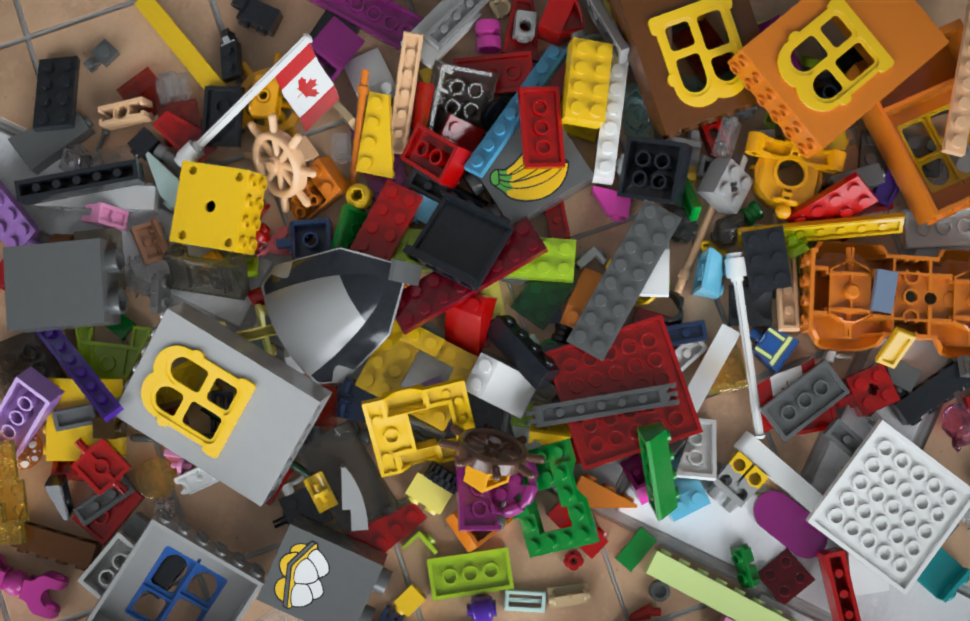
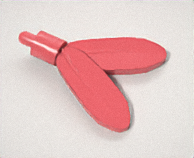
[255,226,292,257]

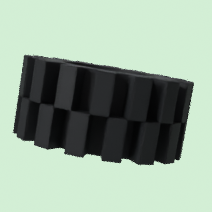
[424,461,457,495]

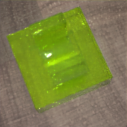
[786,232,809,259]

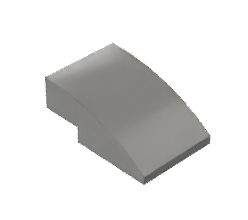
[340,463,368,531]

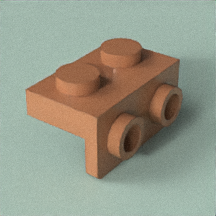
[130,217,172,266]

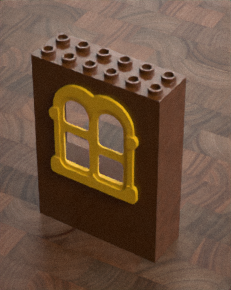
[608,0,760,140]

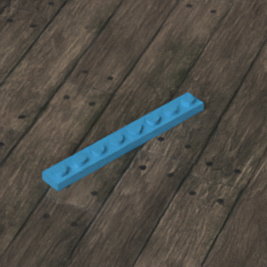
[464,44,567,178]

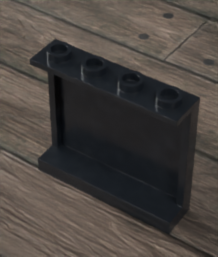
[403,190,514,293]

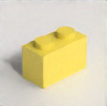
[405,472,452,516]

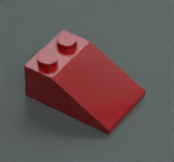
[400,122,473,189]
[445,292,497,356]

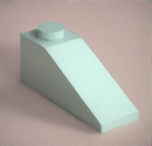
[145,152,179,211]

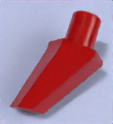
[629,604,661,621]

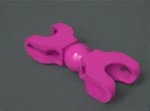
[0,553,69,619]

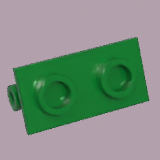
[730,543,760,588]

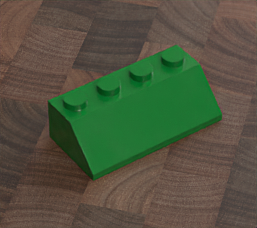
[637,422,680,521]

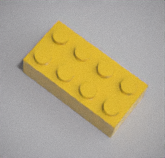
[561,37,613,129]

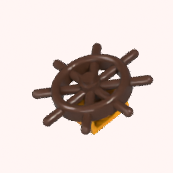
[438,423,546,493]

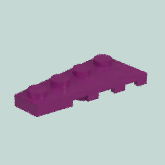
[455,451,501,531]

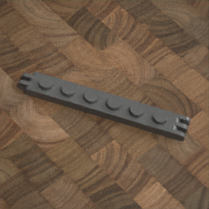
[524,383,680,428]

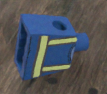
[749,327,799,373]

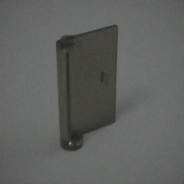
[297,420,399,535]

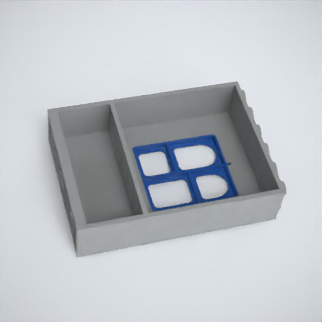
[85,509,265,621]

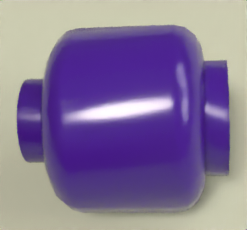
[467,595,497,621]

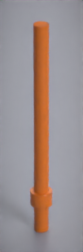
[349,69,370,185]

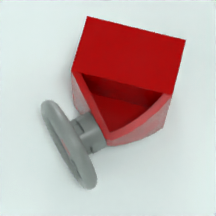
[537,0,601,50]

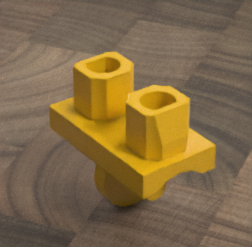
[303,470,338,514]

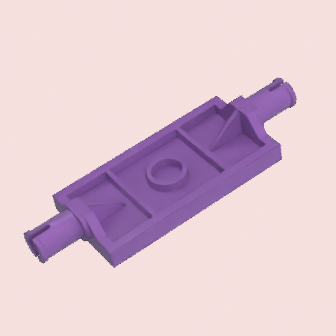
[0,180,41,247]

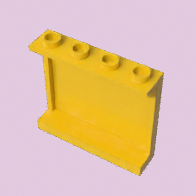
[43,377,127,461]

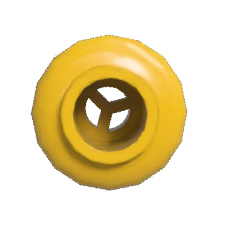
[346,183,374,211]

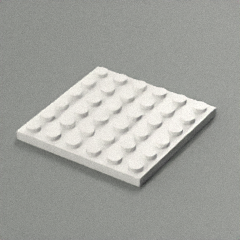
[805,419,970,595]

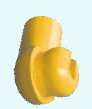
[700,240,729,258]

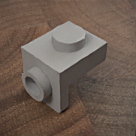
[575,247,607,271]

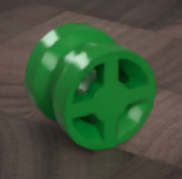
[739,201,764,226]

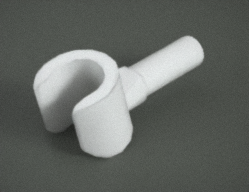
[822,351,852,363]
[282,475,305,496]

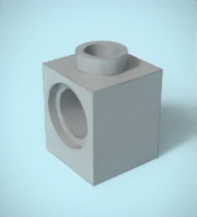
[512,10,537,43]

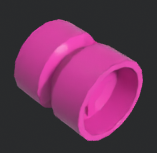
[475,19,501,54]

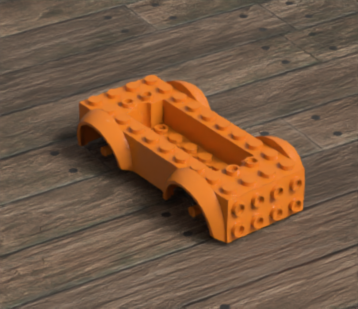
[797,241,970,359]

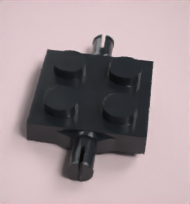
[272,487,340,529]

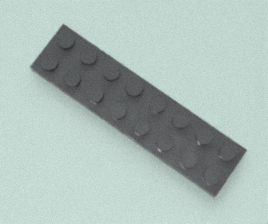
[566,199,682,362]

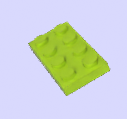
[427,546,514,601]

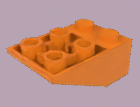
[287,156,351,220]
[575,473,638,508]

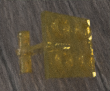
[700,348,749,395]

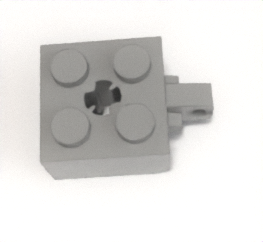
[696,154,754,214]

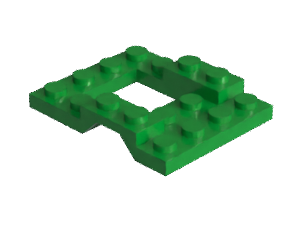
[504,438,600,558]

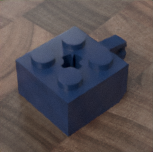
[276,218,334,260]

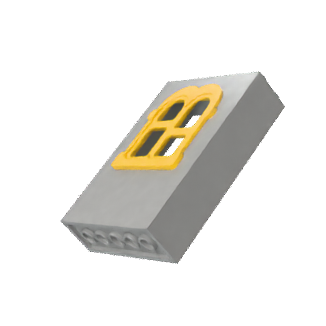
[116,302,332,506]

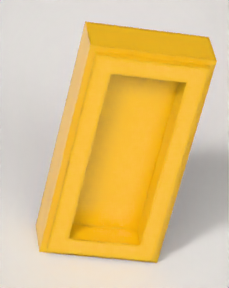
[875,326,916,369]

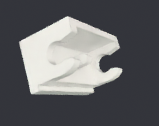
[174,467,219,495]

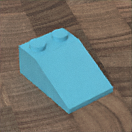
[691,247,726,300]
[668,452,711,522]

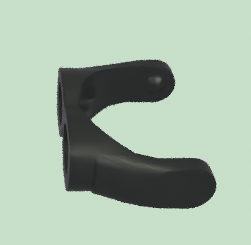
[663,290,684,325]

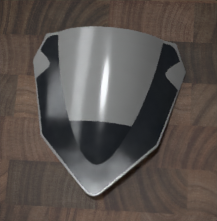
[260,247,405,385]

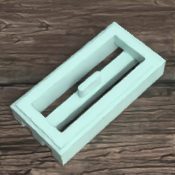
[504,589,546,613]

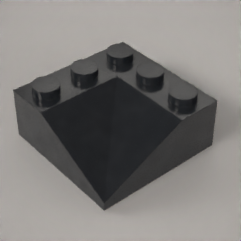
[617,136,693,207]

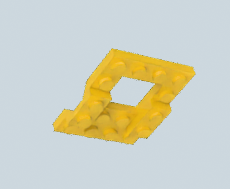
[355,319,478,432]
[361,377,475,478]

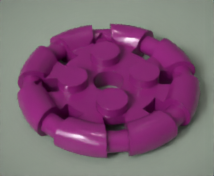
[489,461,539,518]

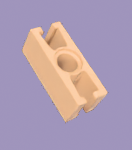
[97,96,154,131]

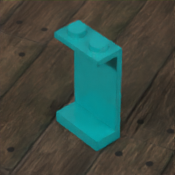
[916,547,970,603]

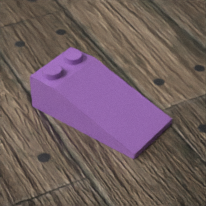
[0,367,64,458]

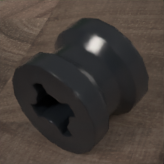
[551,323,573,344]

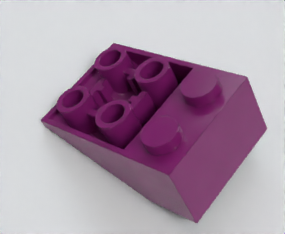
[311,16,365,82]

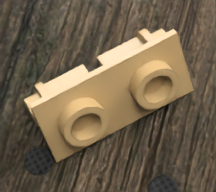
[547,582,591,609]

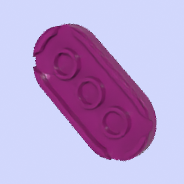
[753,491,828,558]

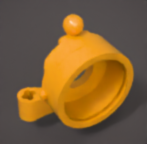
[745,131,847,219]

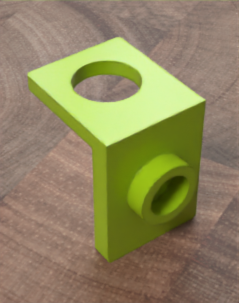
[401,529,439,554]

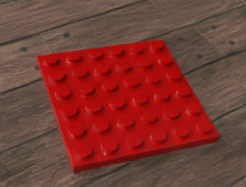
[544,314,703,471]

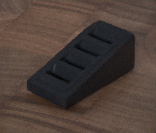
[44,474,74,520]

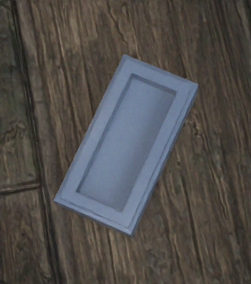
[869,269,899,314]

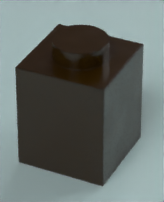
[92,416,128,439]

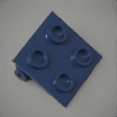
[333,377,378,423]

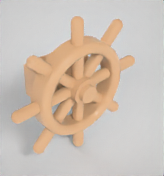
[244,113,319,213]

